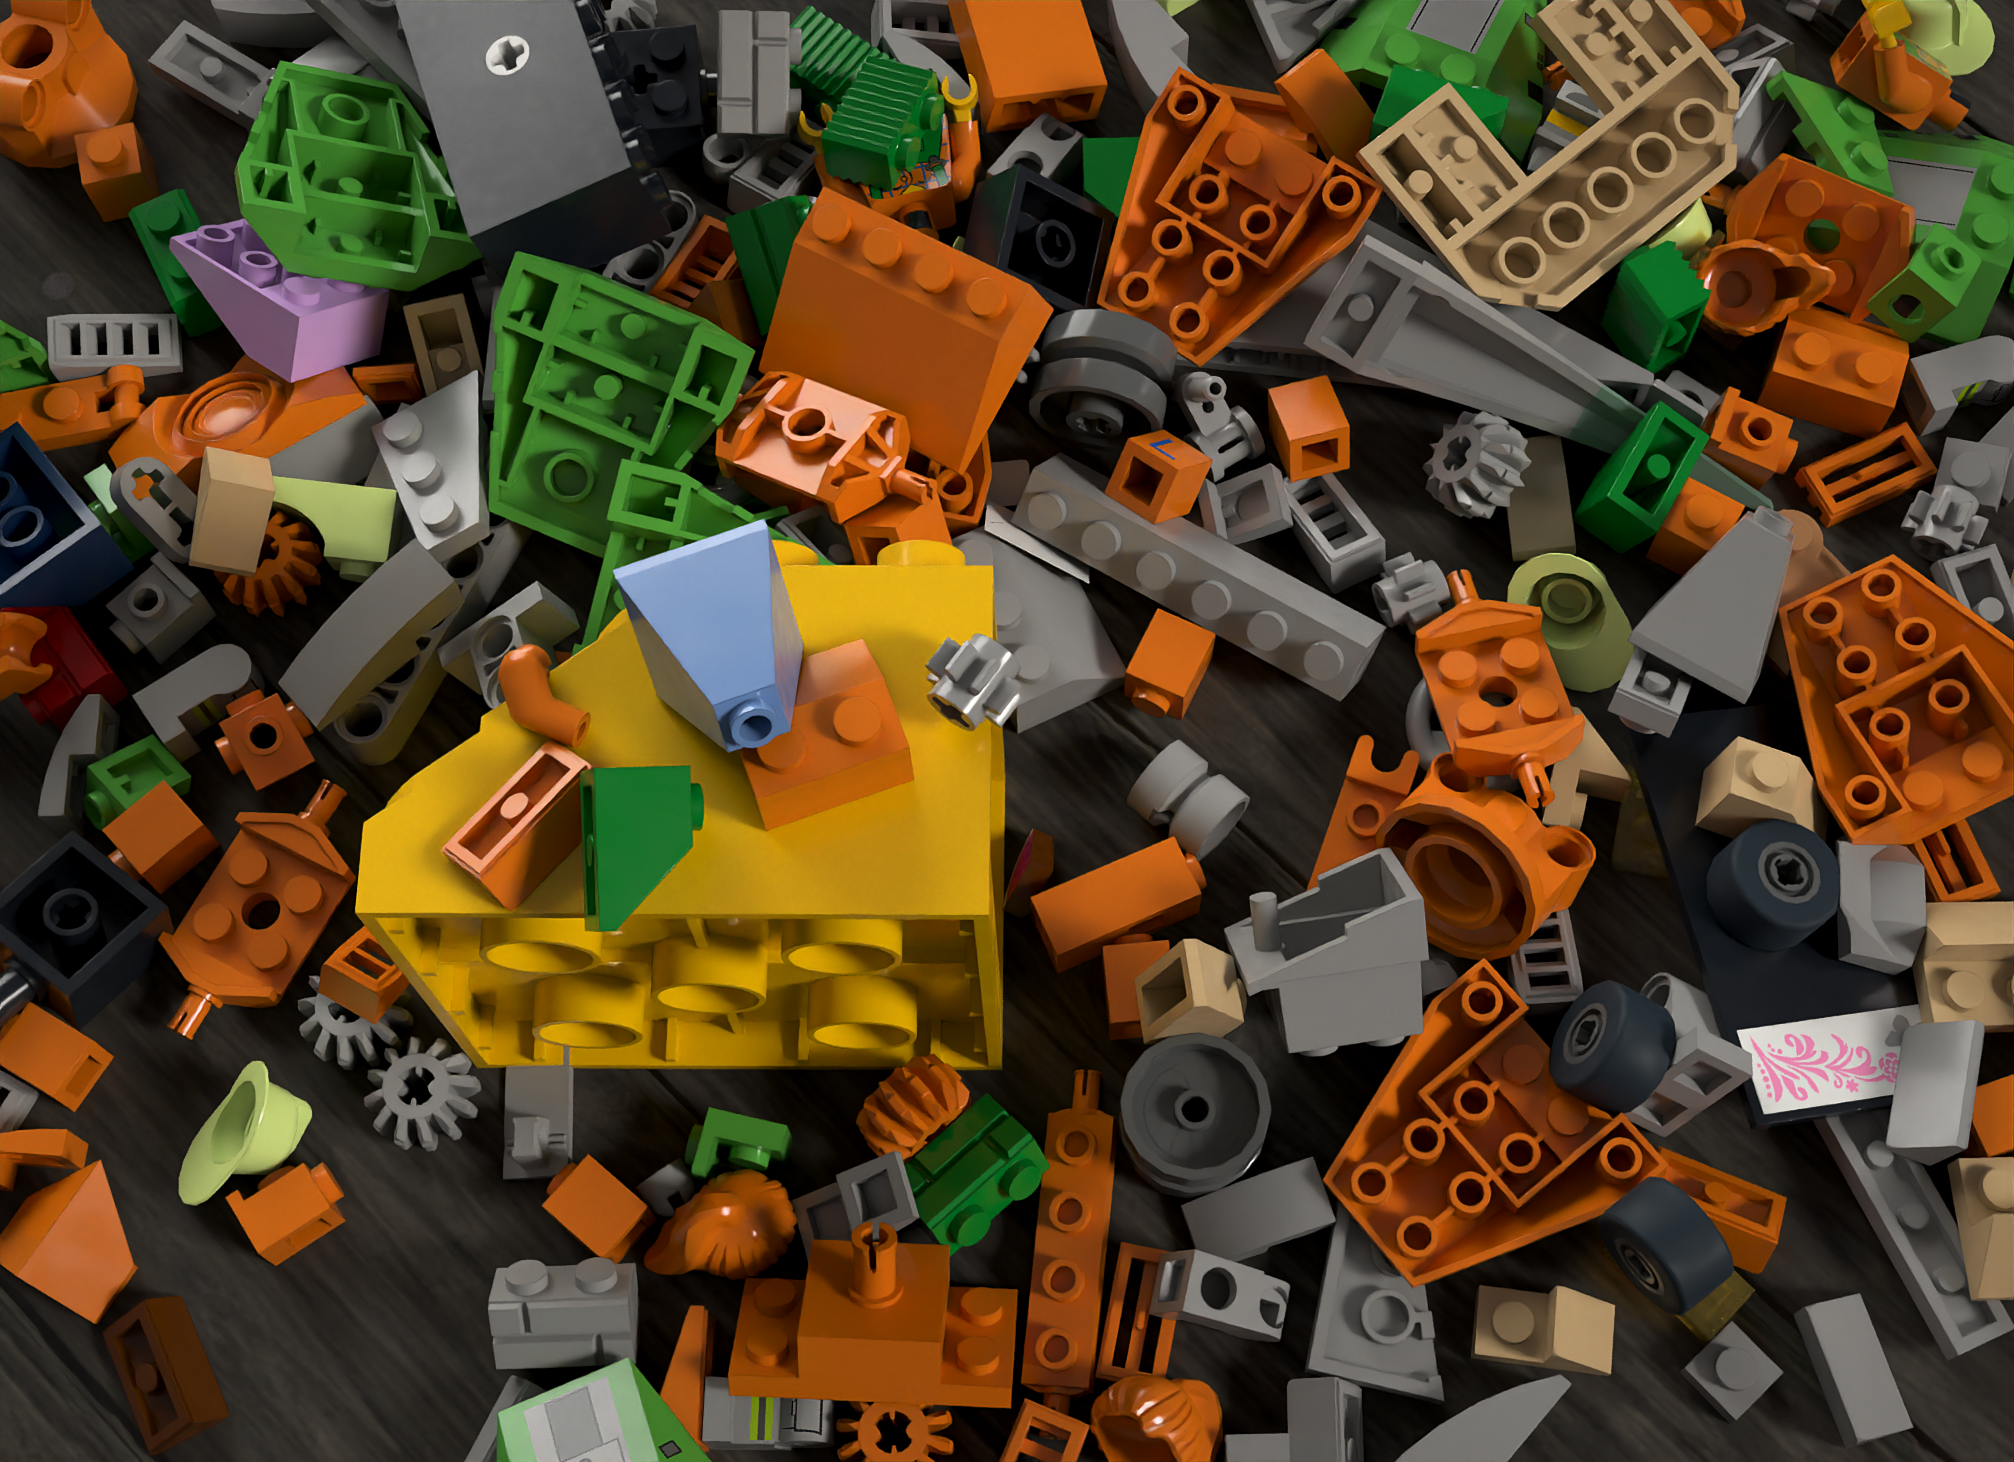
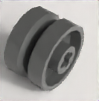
[1029,309,1177,452]
[1118,1032,1271,1200]

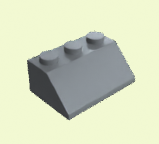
[951,522,1127,734]

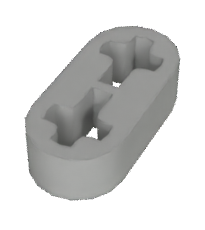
[109,457,198,564]

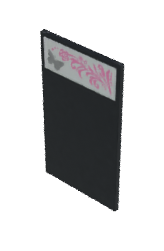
[1621,701,1922,1130]

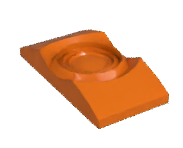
[108,353,367,507]

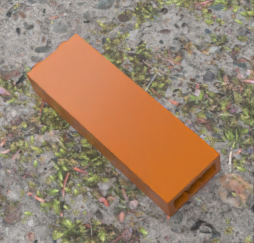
[947,0,1108,133]

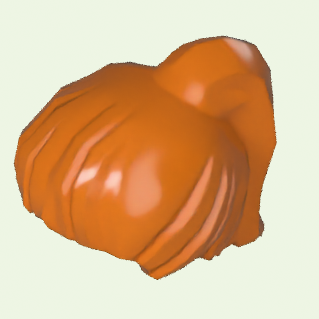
[1696,239,1836,337]
[644,1169,798,1280]
[1090,1374,1223,1462]

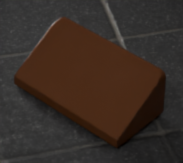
[686,279,768,353]
[102,1295,229,1456]

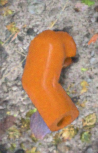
[498,644,591,748]

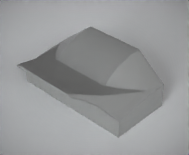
[1835,834,1927,975]

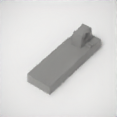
[503,1046,573,1180]

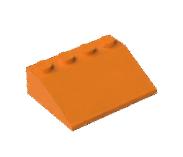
[758,187,1054,476]

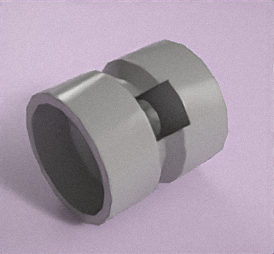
[1127,740,1250,861]

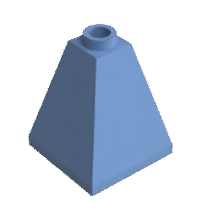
[613,519,804,753]

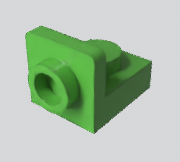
[83,463,156,563]
[82,734,191,830]
[685,1107,793,1186]

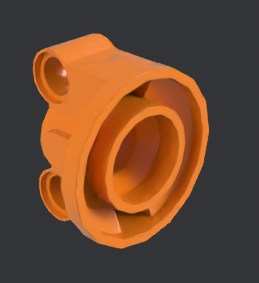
[0,0,138,168]
[1374,752,1596,961]

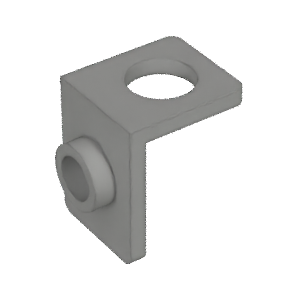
[1641,370,1721,430]

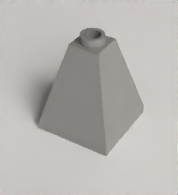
[1628,506,1796,704]

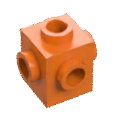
[214,689,316,792]

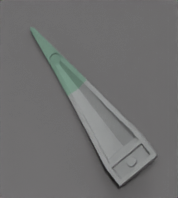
[1303,234,1773,510]

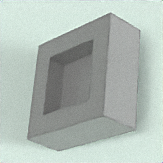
[1933,437,2012,514]
[1679,1321,1784,1424]

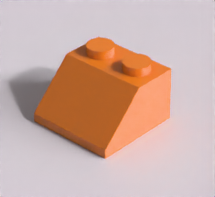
[1756,306,1909,439]
[738,639,914,831]

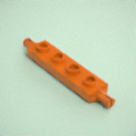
[1021,1069,1119,1440]

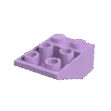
[169,218,389,383]

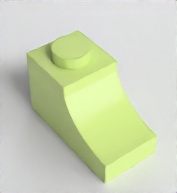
[272,476,405,583]

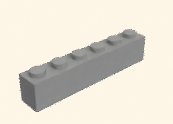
[1011,452,1387,701]

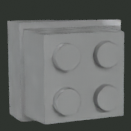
[1224,847,1429,1056]

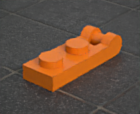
[0,364,147,452]

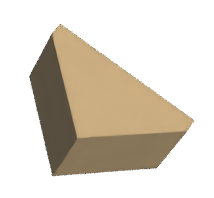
[189,446,275,577]

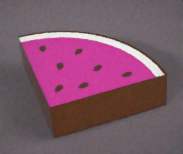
[1002,828,1054,919]

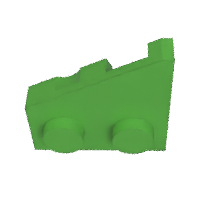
[1765,70,1895,198]

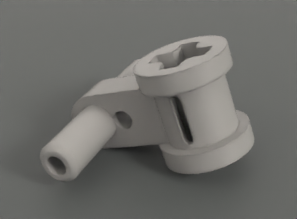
[1166,372,1265,483]

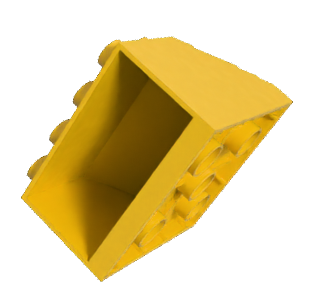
[355,540,1005,1070]

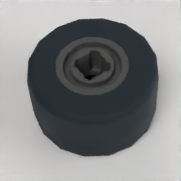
[1706,818,1840,951]
[1550,980,1676,1116]
[1599,1176,1734,1316]

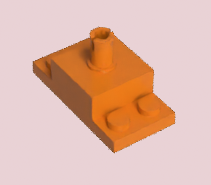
[728,1221,1018,1408]

